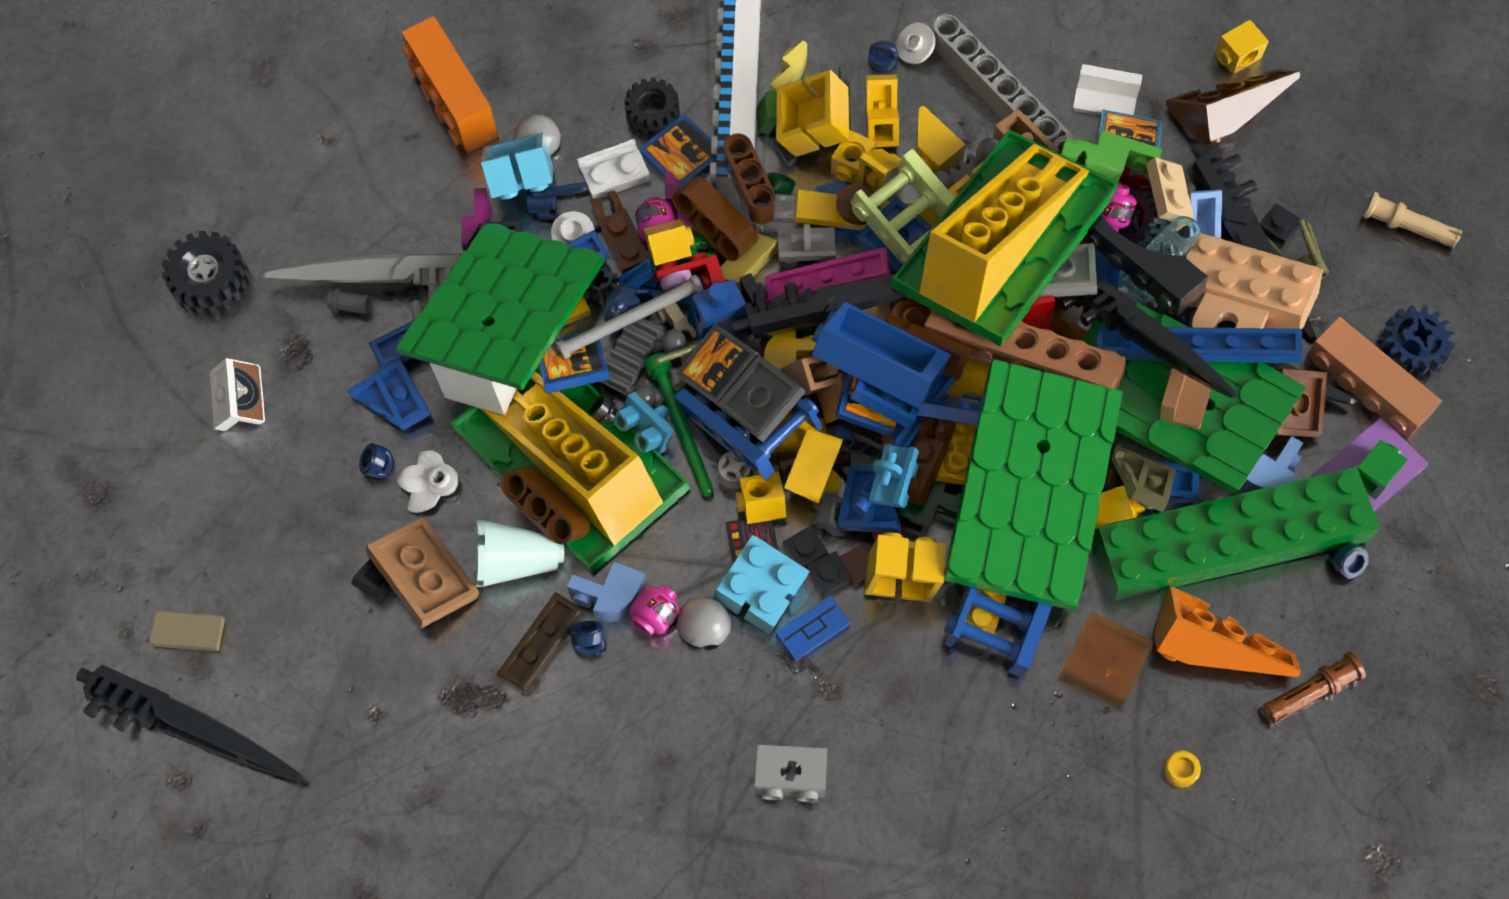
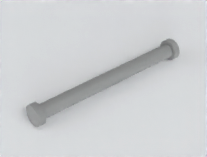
[556,275,704,359]

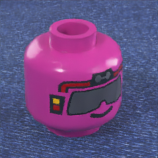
[1101,183,1137,232]
[635,197,677,242]
[629,585,680,636]

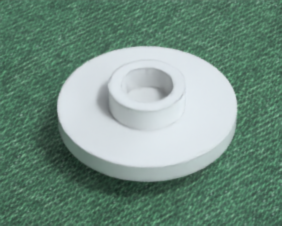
[896,22,936,64]
[551,211,595,244]

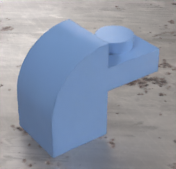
[1239,436,1303,493]
[567,562,647,622]

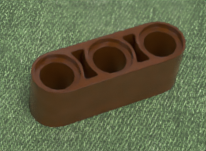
[724,133,775,224]
[672,176,758,261]
[501,466,590,545]

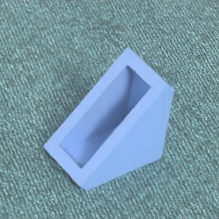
[1182,189,1222,252]

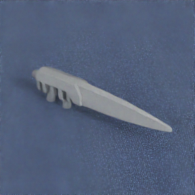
[261,253,462,301]

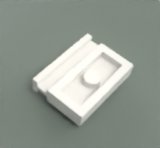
[577,139,650,199]

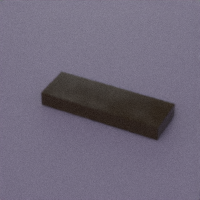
[497,592,584,695]

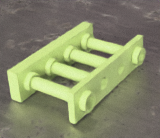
[850,148,955,265]

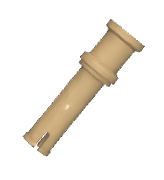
[1362,191,1462,249]

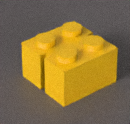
[776,70,849,157]
[864,532,946,603]

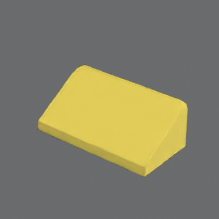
[720,233,778,291]

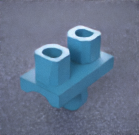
[613,392,674,454]
[868,444,919,508]

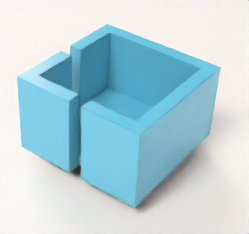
[481,132,553,200]
[713,535,810,635]

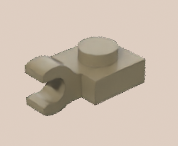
[654,290,696,338]

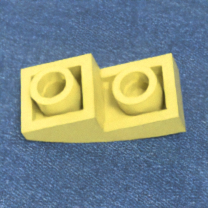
[770,41,807,92]

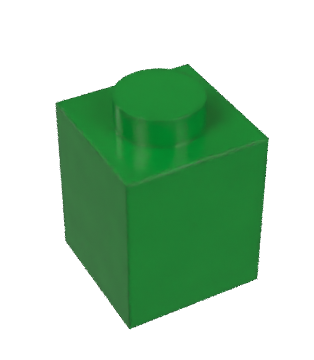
[1357,439,1408,499]

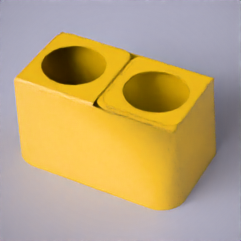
[784,428,843,503]

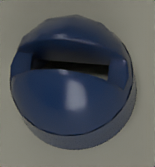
[828,423,855,447]

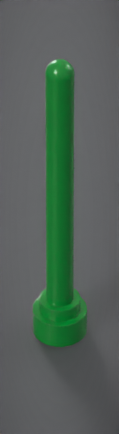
[644,353,714,497]

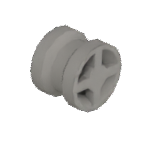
[718,452,751,491]

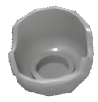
[514,114,561,156]
[676,596,731,648]

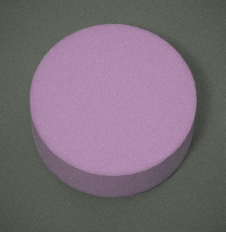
[660,270,691,291]

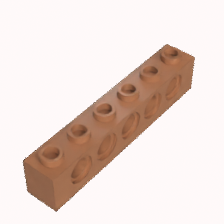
[924,310,1126,390]

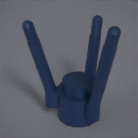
[527,182,600,231]

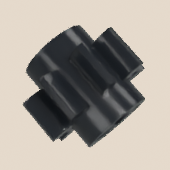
[583,265,619,307]

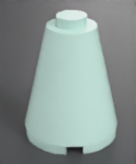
[473,519,564,587]

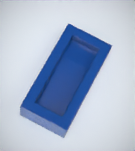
[618,258,655,288]

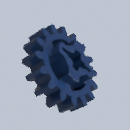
[1381,305,1455,374]

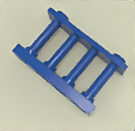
[674,388,823,481]
[944,586,1052,677]

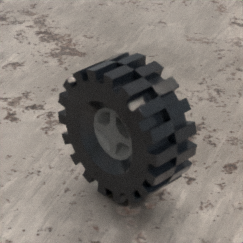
[162,231,249,315]

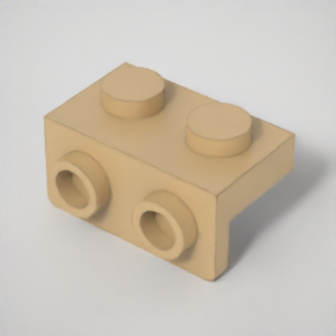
[1146,157,1194,233]

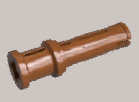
[1263,651,1366,724]

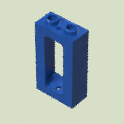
[812,302,951,409]

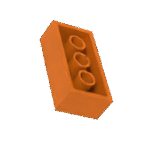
[401,16,499,154]

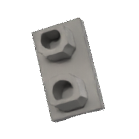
[778,224,836,264]

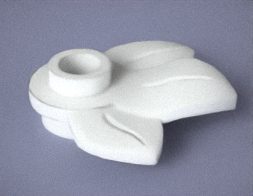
[396,450,458,513]

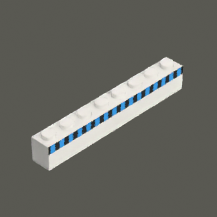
[710,0,761,193]

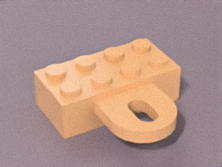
[1186,232,1323,329]

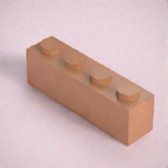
[1307,317,1442,439]

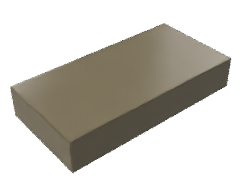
[149,611,225,652]

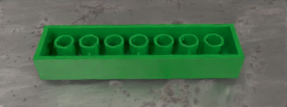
[1093,467,1380,602]

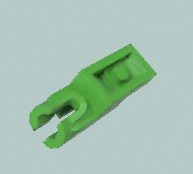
[1060,130,1163,182]

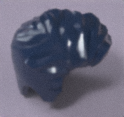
[603,286,653,336]

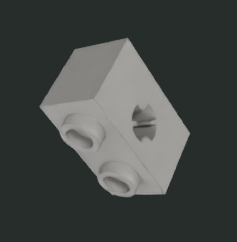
[755,745,827,802]

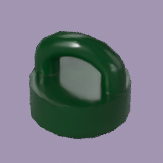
[767,172,796,205]

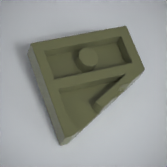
[1111,445,1176,512]

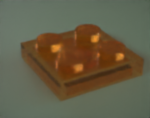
[1062,611,1154,704]

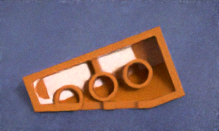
[1154,586,1301,677]

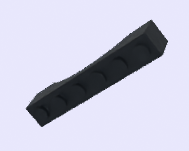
[1083,214,1208,316]

